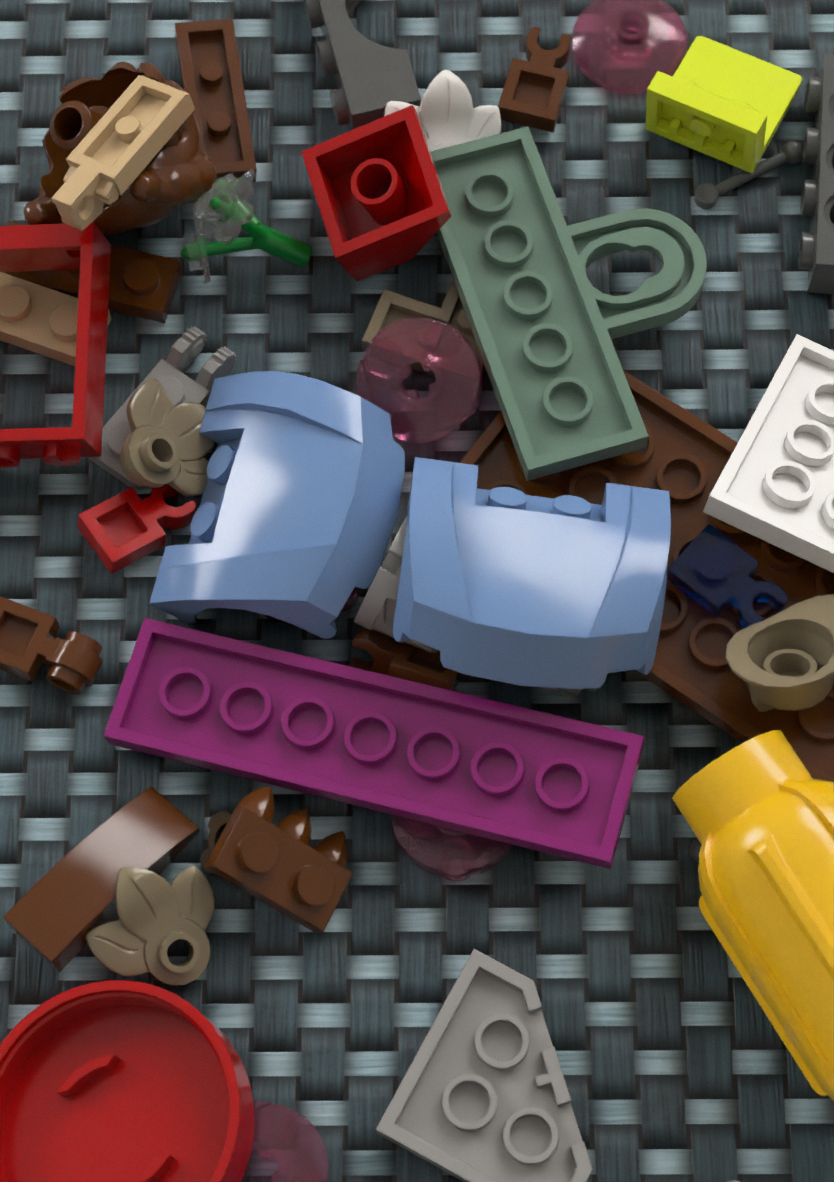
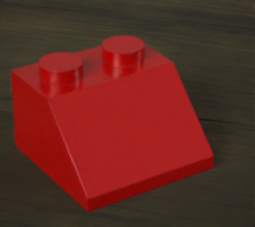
[301,105,452,282]

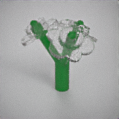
[181,169,312,284]

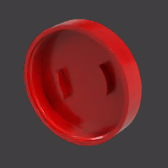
[0,980,255,1182]

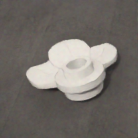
[384,70,501,152]

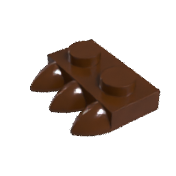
[204,786,353,932]

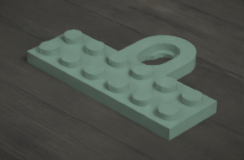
[430,126,707,481]

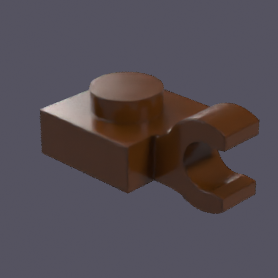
[347,628,462,691]

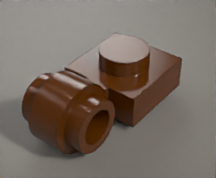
[0,596,103,695]

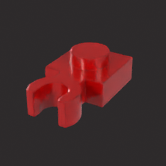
[77,484,197,574]

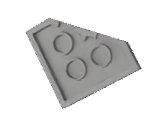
[376,949,593,1182]

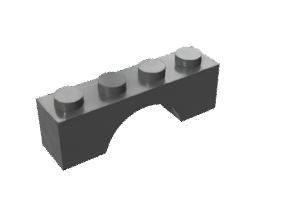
[304,0,421,131]

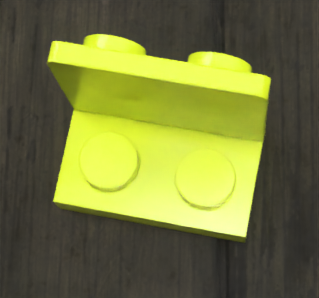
[645,36,802,173]

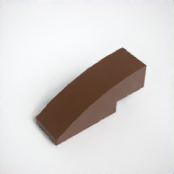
[3,786,200,972]

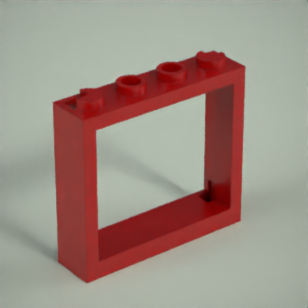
[0,222,111,468]

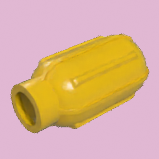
[672,730,834,1101]

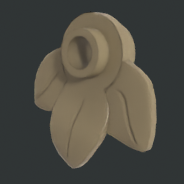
[120,379,215,497]
[85,865,215,986]

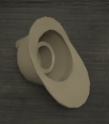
[726,594,834,712]

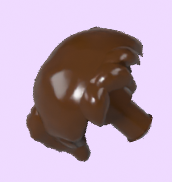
[24,62,217,235]

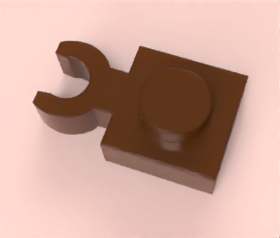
[498,26,571,133]

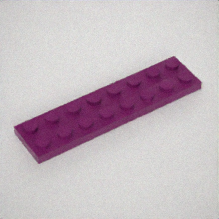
[103,618,644,869]

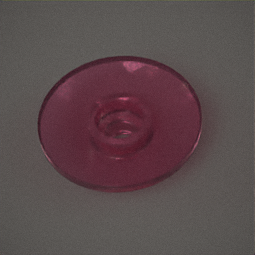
[572,0,688,93]

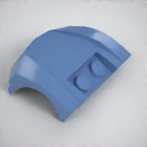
[149,371,405,639]
[392,457,671,689]

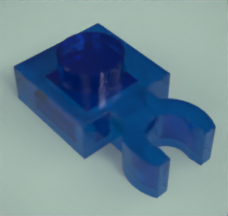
[667,524,788,628]

